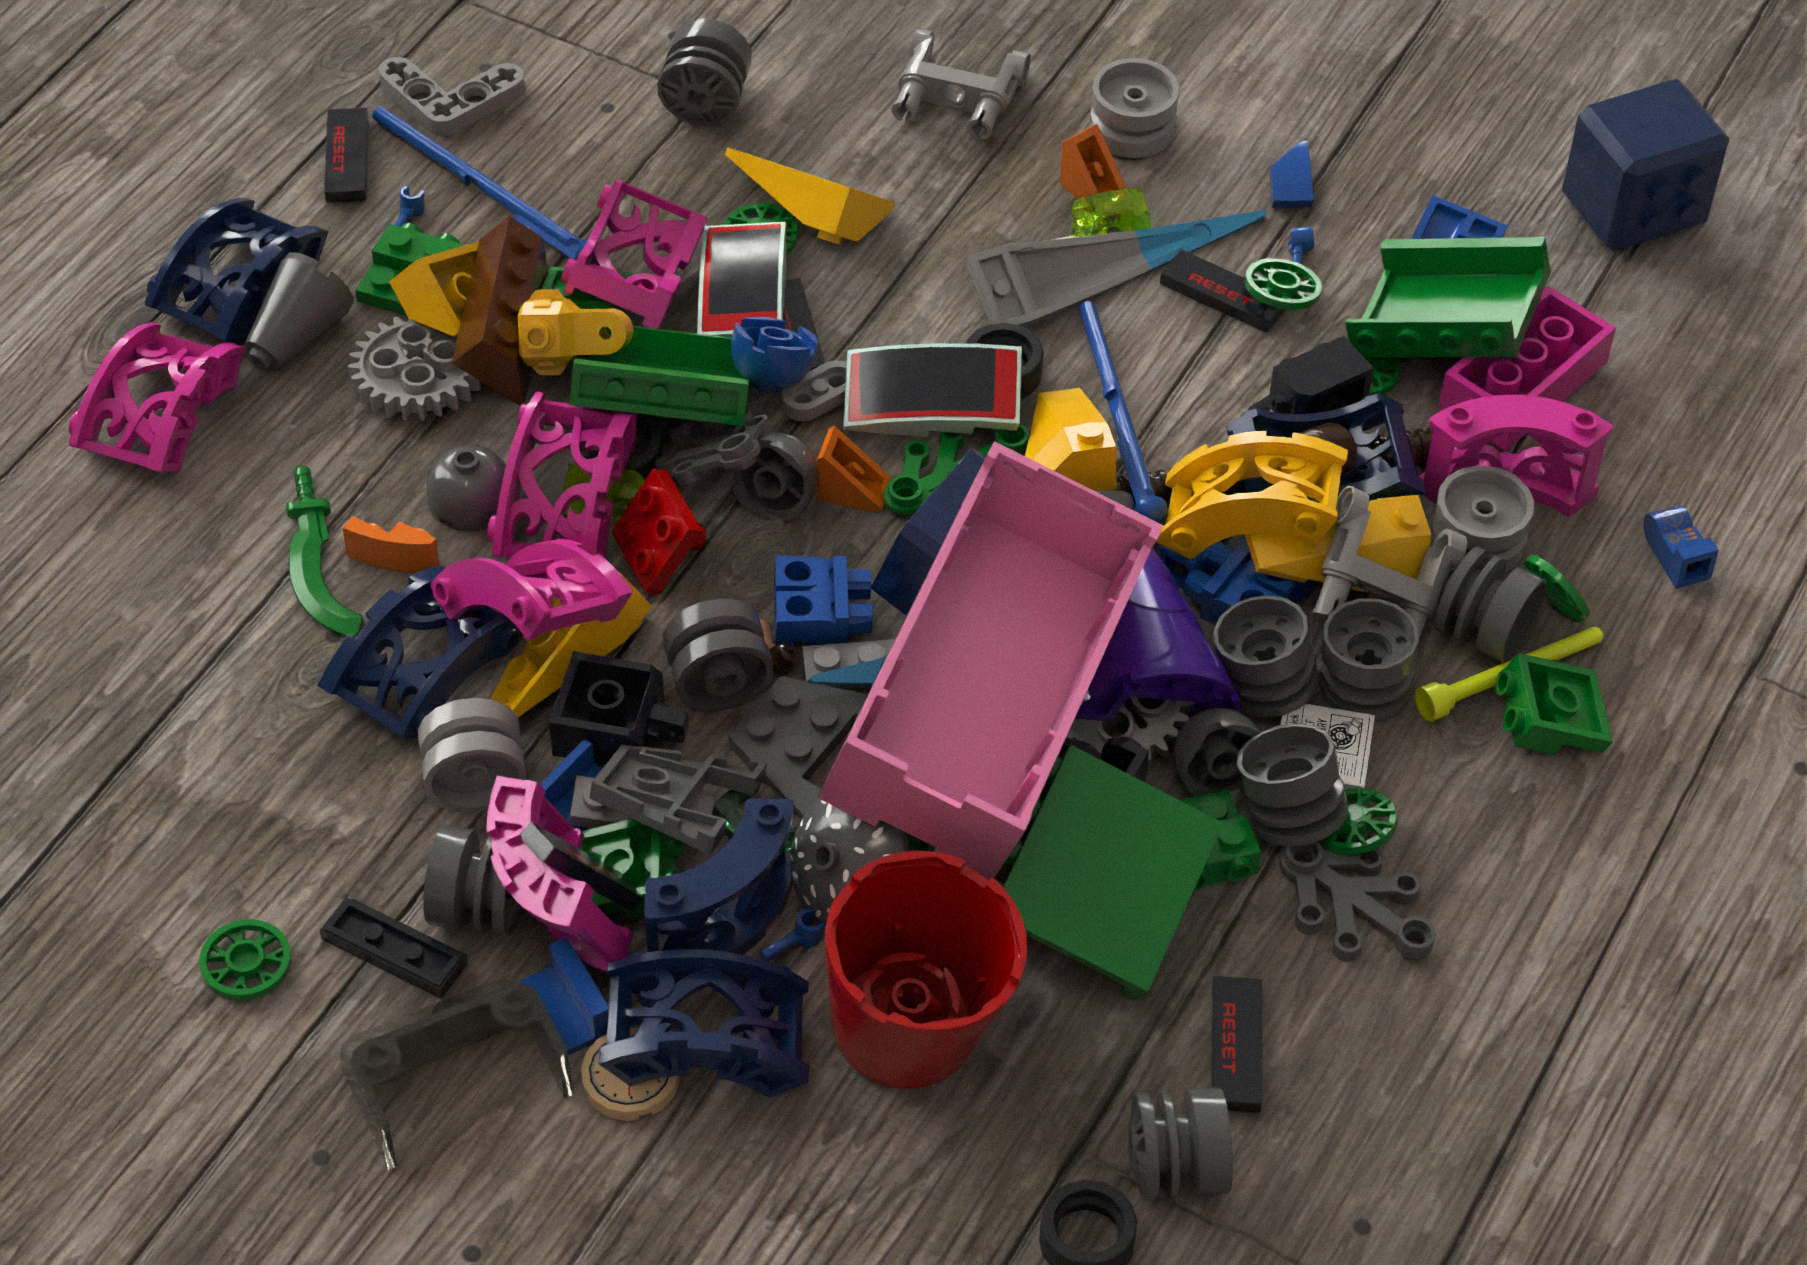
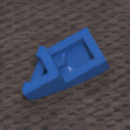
[1270,141,1314,208]

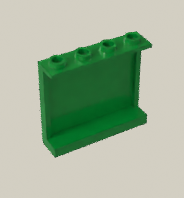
[1345,237,1551,357]
[569,326,750,426]
[995,745,1224,1000]

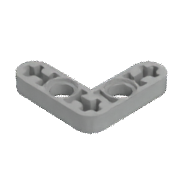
[379,57,525,136]

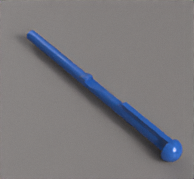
[372,106,595,265]
[1079,301,1167,523]

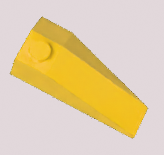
[725,147,895,245]
[389,227,548,337]
[1025,388,1116,492]
[1245,495,1431,600]
[490,572,653,717]

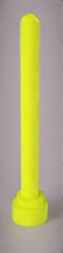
[1414,627,1603,722]

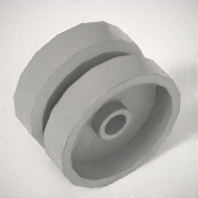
[1089,58,1180,159]
[1430,465,1534,573]
[418,698,526,812]

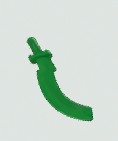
[286,466,363,637]

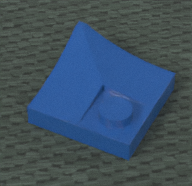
[1411,195,1508,239]

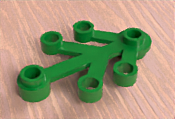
[884,423,1029,515]

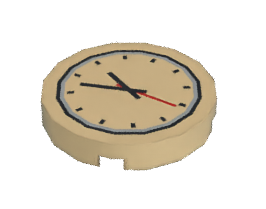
[581,1028,680,1121]

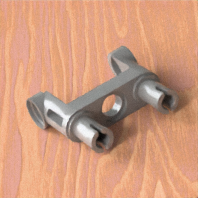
[891,28,1031,140]
[1312,485,1467,640]

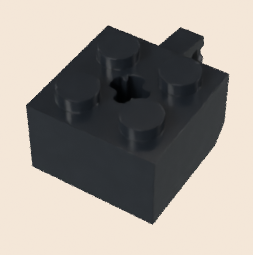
[1248,336,1374,414]
[549,651,689,765]

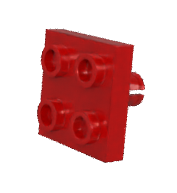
[611,468,706,594]

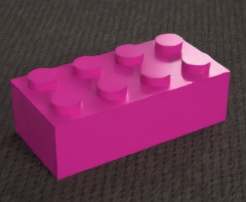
[1438,286,1616,452]

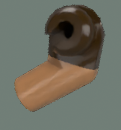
[760,620,799,674]

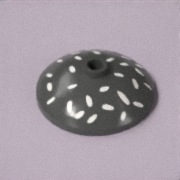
[790,799,909,927]

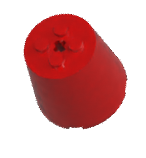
[825,851,1027,1089]

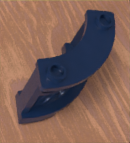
[145,198,329,342]
[1226,393,1426,503]
[317,566,522,739]
[644,799,794,955]
[599,949,809,1098]

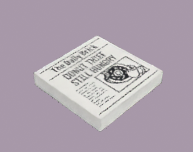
[1281,704,1375,790]

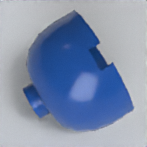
[731,317,818,393]

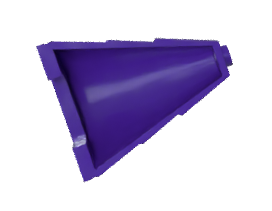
[1074,547,1241,722]

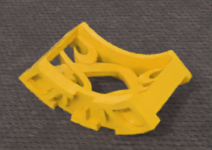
[1156,431,1348,560]

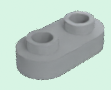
[782,360,846,421]

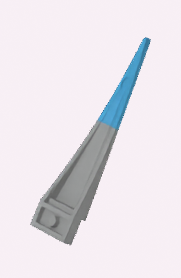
[965,210,1267,327]

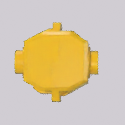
[518,289,633,375]

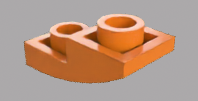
[342,516,440,573]

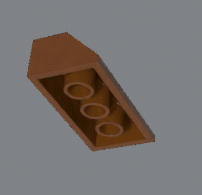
[452,216,549,405]

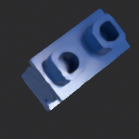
[1184,539,1305,623]
[773,555,873,650]

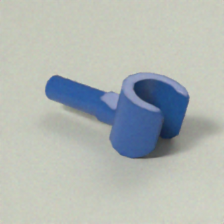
[395,186,425,227]
[1288,226,1314,279]
[760,909,825,961]

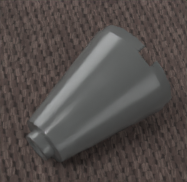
[245,252,354,370]

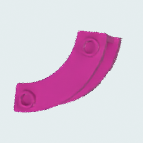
[560,179,708,329]
[69,322,244,472]
[487,392,637,559]
[1418,395,1613,518]
[431,539,633,640]
[486,776,633,973]

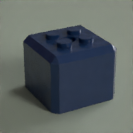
[1562,78,1730,250]
[870,448,986,616]

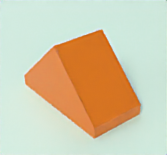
[1060,124,1131,215]
[817,426,893,513]

